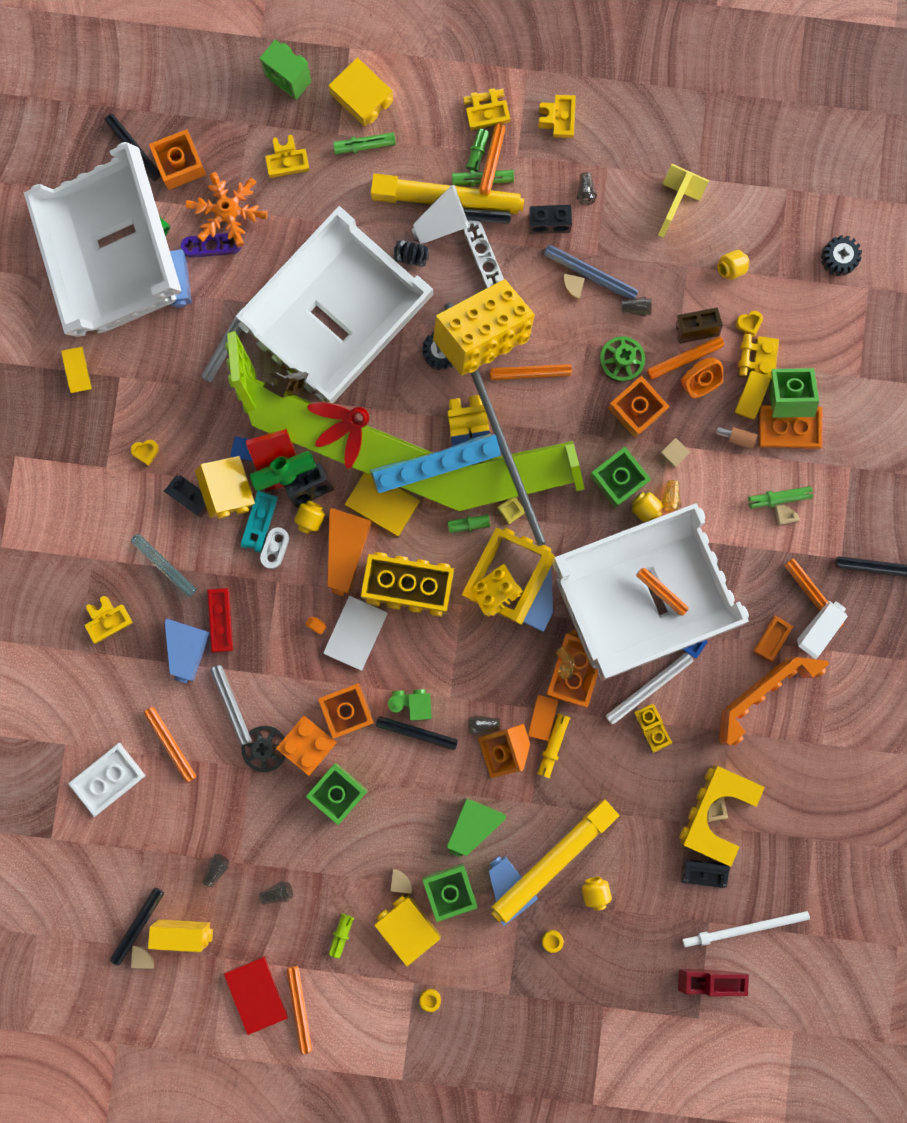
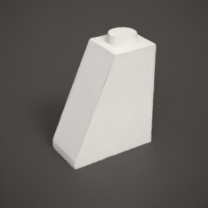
[412,185,469,244]
[797,601,848,659]

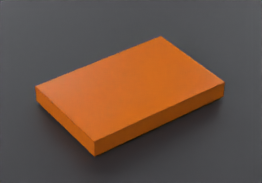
[758,405,823,449]

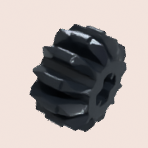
[393,240,429,267]

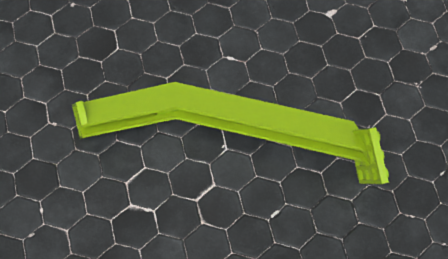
[225,331,585,511]

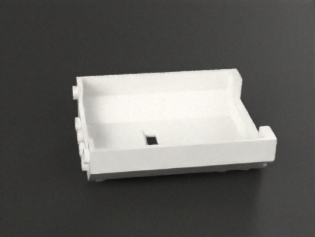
[24,142,181,337]
[236,206,433,403]
[552,503,749,681]

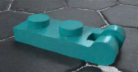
[240,491,278,553]

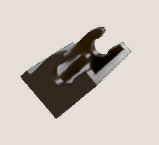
[676,307,723,344]
[263,368,309,398]

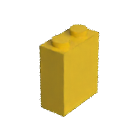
[328,57,393,127]
[194,456,255,519]
[374,895,441,966]
[148,919,213,952]

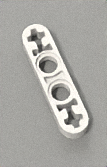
[464,220,504,289]

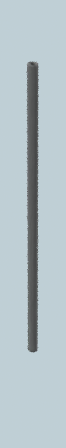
[444,303,546,546]

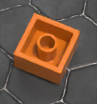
[149,129,206,190]
[608,376,670,439]
[318,683,375,739]
[276,715,337,777]

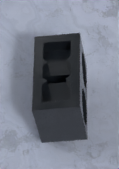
[528,204,572,234]
[284,463,334,507]

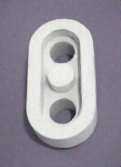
[260,527,289,569]

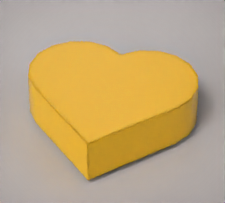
[735,311,763,337]
[131,440,159,466]

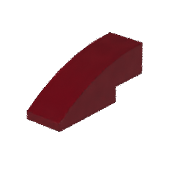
[678,969,749,996]

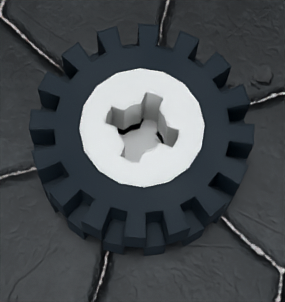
[821,235,862,276]
[422,332,453,370]

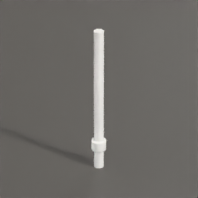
[682,911,810,948]

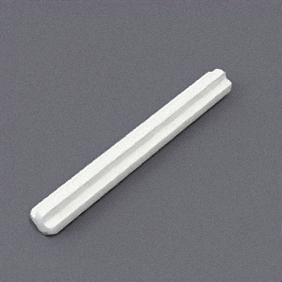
[606,653,693,724]

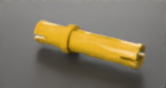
[537,713,571,778]

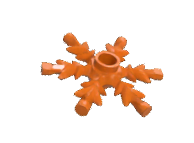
[185,172,268,247]

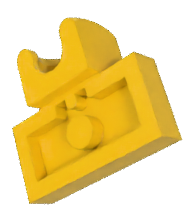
[538,95,576,138]
[265,135,310,178]
[84,596,133,644]

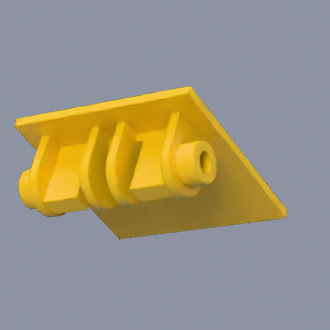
[470,564,523,617]

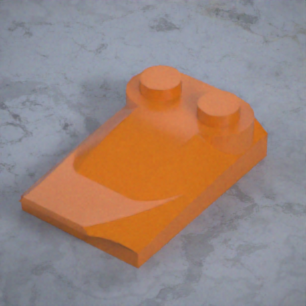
[546,628,599,708]

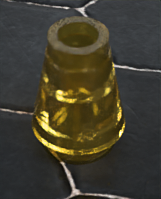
[661,480,681,513]

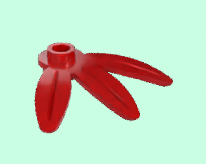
[307,402,370,469]

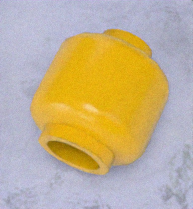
[717,250,749,280]
[631,492,663,523]
[294,501,325,534]
[581,876,612,911]

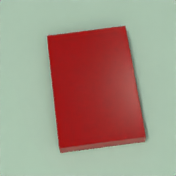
[246,429,297,492]
[224,956,288,1035]

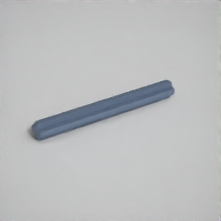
[544,245,638,301]

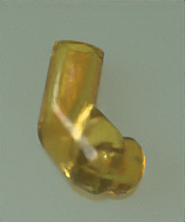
[555,646,575,679]

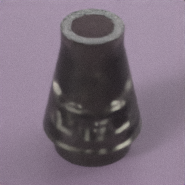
[577,172,597,205]
[622,296,652,317]
[468,715,500,736]
[202,854,229,888]
[259,881,293,905]

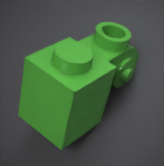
[388,689,432,720]

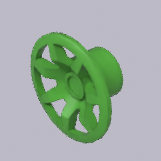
[600,336,645,381]

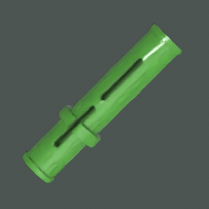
[333,132,396,155]
[452,169,514,187]
[748,486,813,509]

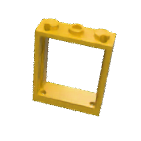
[462,527,555,625]

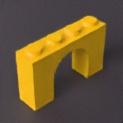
[679,765,765,866]

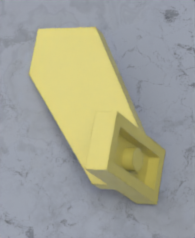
[658,164,709,238]

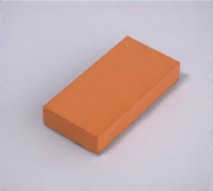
[753,615,794,663]
[528,695,558,741]

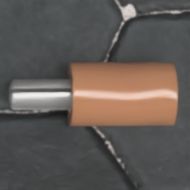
[716,427,757,449]

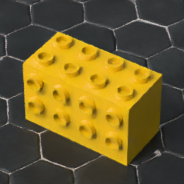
[433,279,535,376]
[361,552,454,617]

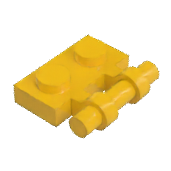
[463,88,510,131]
[738,334,779,377]

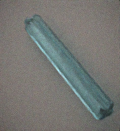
[131,534,197,597]

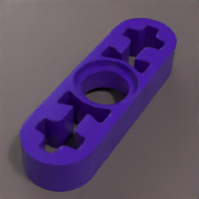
[181,233,242,258]

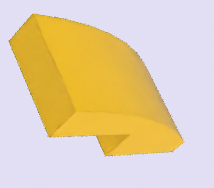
[61,346,92,393]
[734,371,771,420]
[634,703,672,753]

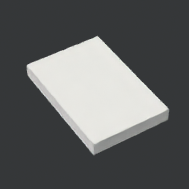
[323,596,388,671]
[68,743,146,817]

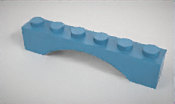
[370,433,501,493]

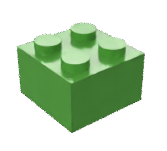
[259,40,311,100]
[768,368,819,418]
[589,447,651,508]
[306,762,368,825]
[423,863,478,922]

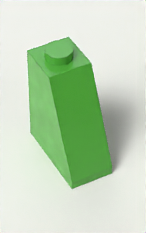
[447,798,506,857]

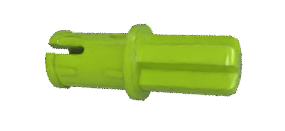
[328,913,354,958]

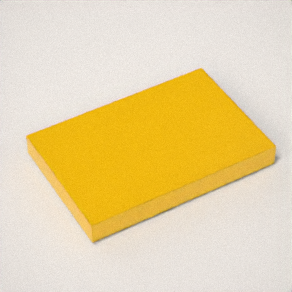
[345,472,420,537]

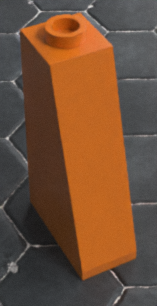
[327,508,372,596]

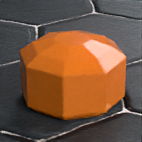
[305,616,327,635]

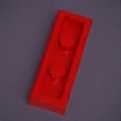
[207,588,233,653]

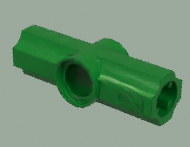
[250,451,316,491]

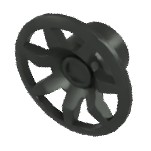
[241,726,286,772]

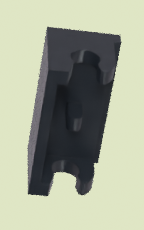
[164,475,207,518]
[681,859,730,888]

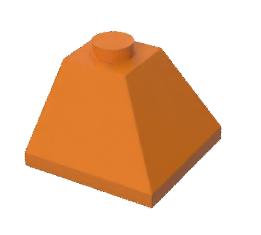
[478,724,530,779]

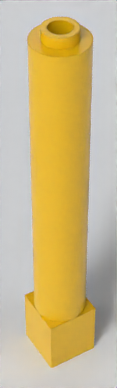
[371,173,524,215]
[491,800,620,923]

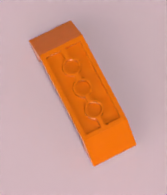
[719,657,829,746]

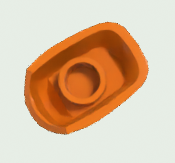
[681,357,723,398]

